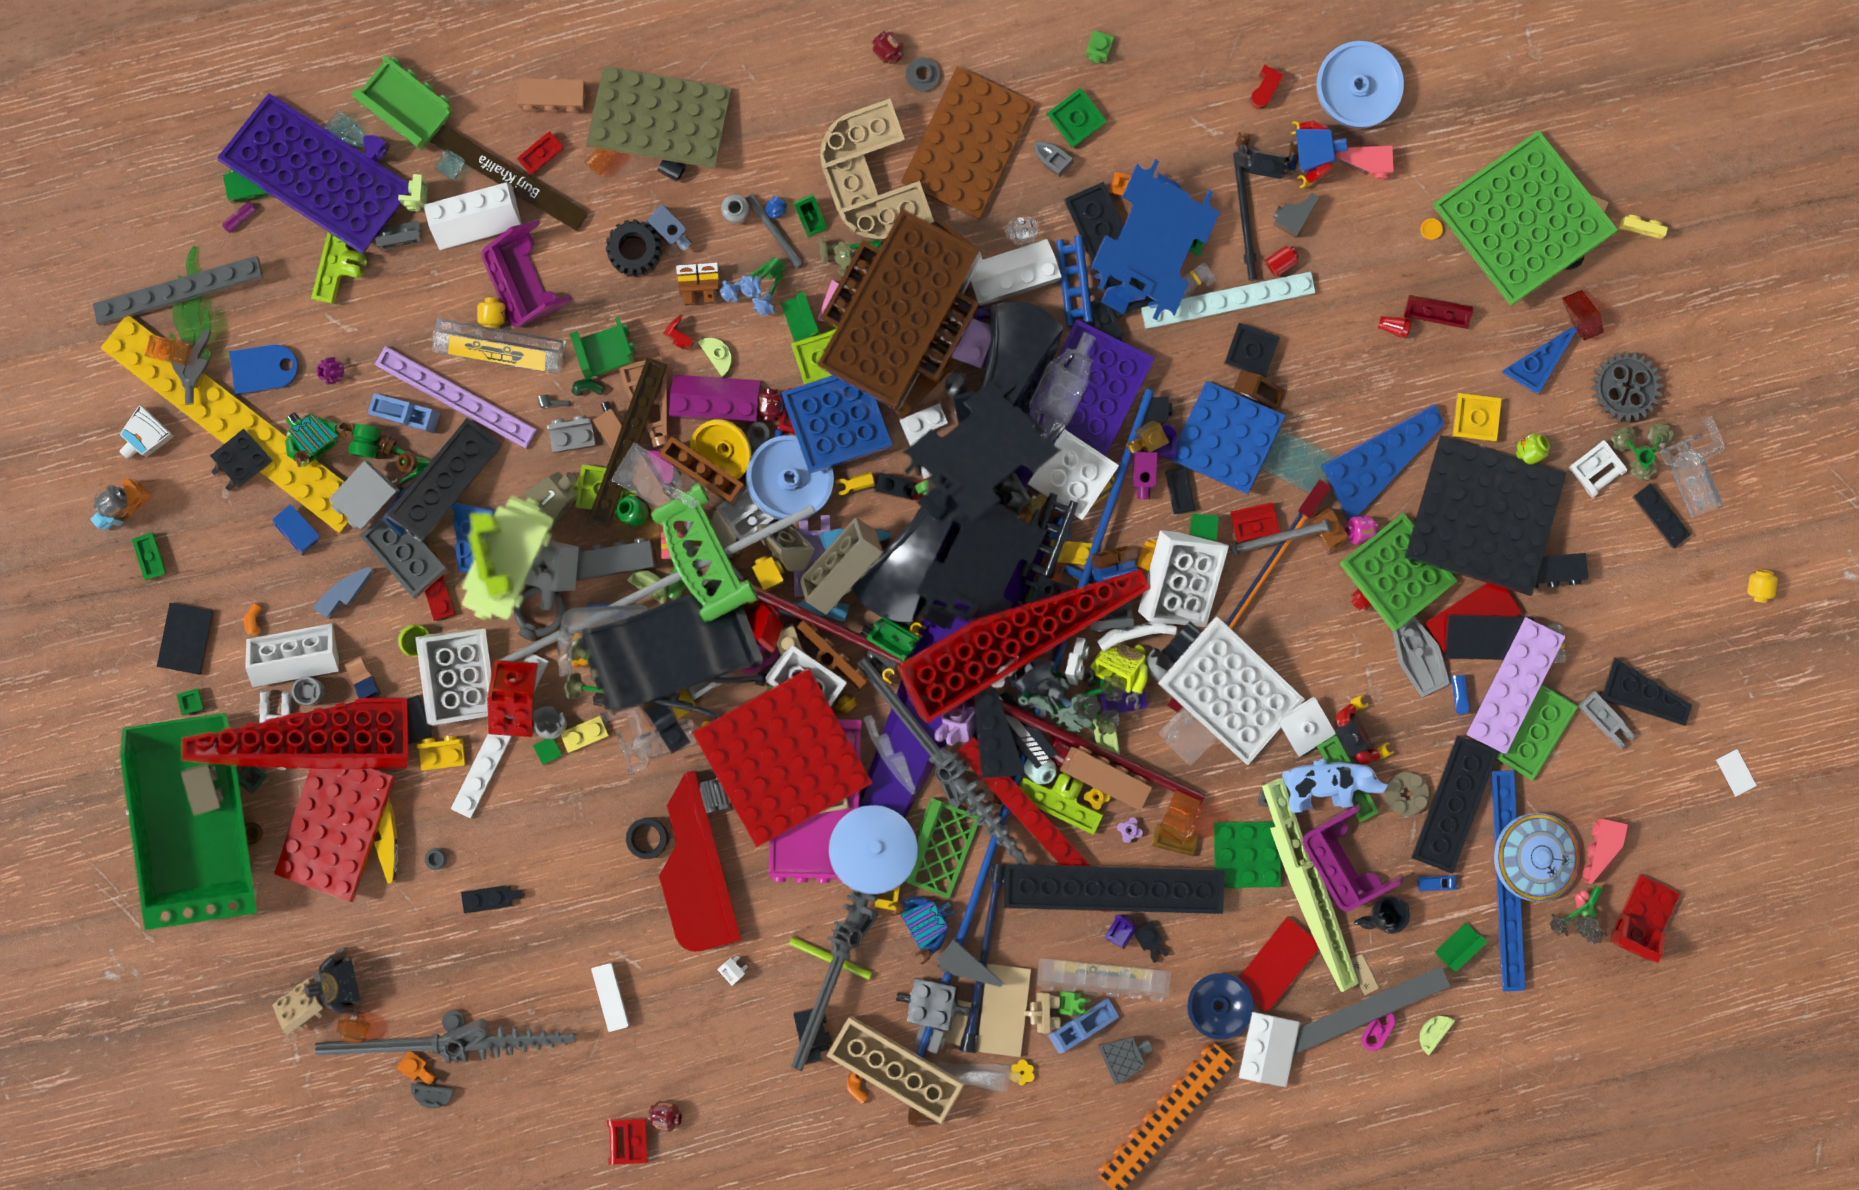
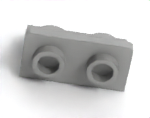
[547,415,596,453]

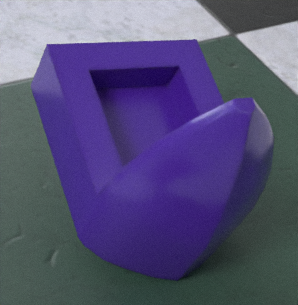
[363,135,390,162]
[1154,424,1177,459]
[1104,914,1136,949]

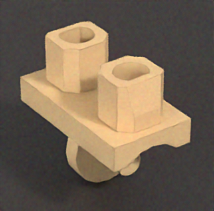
[1024,992,1060,1034]

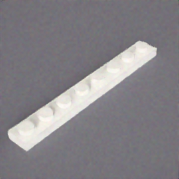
[451,653,549,818]

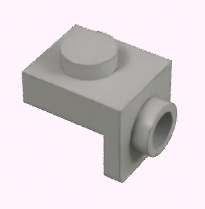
[915,1025,946,1054]

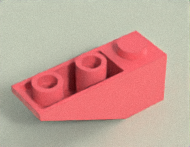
[1582,819,1628,884]

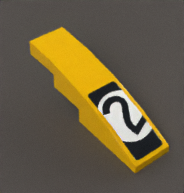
[374,797,398,884]

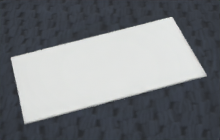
[1716,749,1757,797]

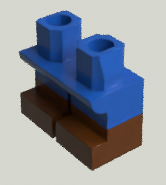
[1090,546,1138,581]

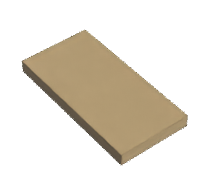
[977,964,1031,1057]

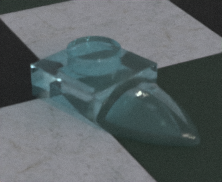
[324,110,364,147]

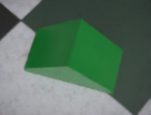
[793,194,827,237]

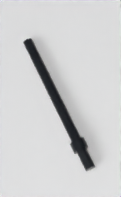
[1233,152,1257,281]

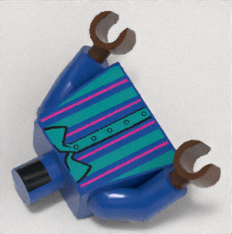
[889,897,955,964]

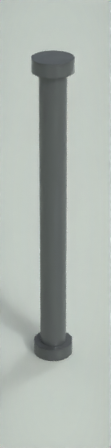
[1231,519,1332,556]

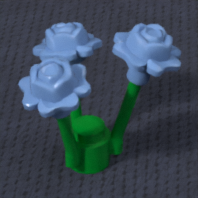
[720,257,786,316]

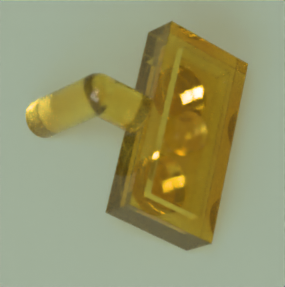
[1009,493,1048,524]

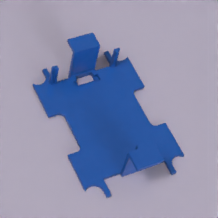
[1090,159,1221,320]

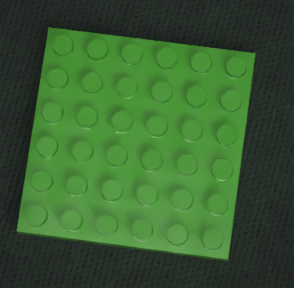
[1433,130,1618,306]

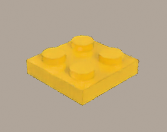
[1452,393,1502,442]

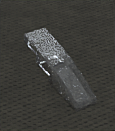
[863,715,916,794]

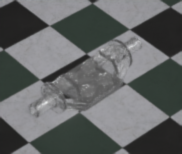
[1030,332,1096,440]

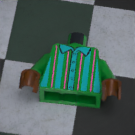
[285,412,352,467]

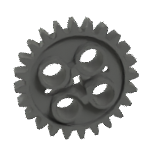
[1590,351,1663,423]

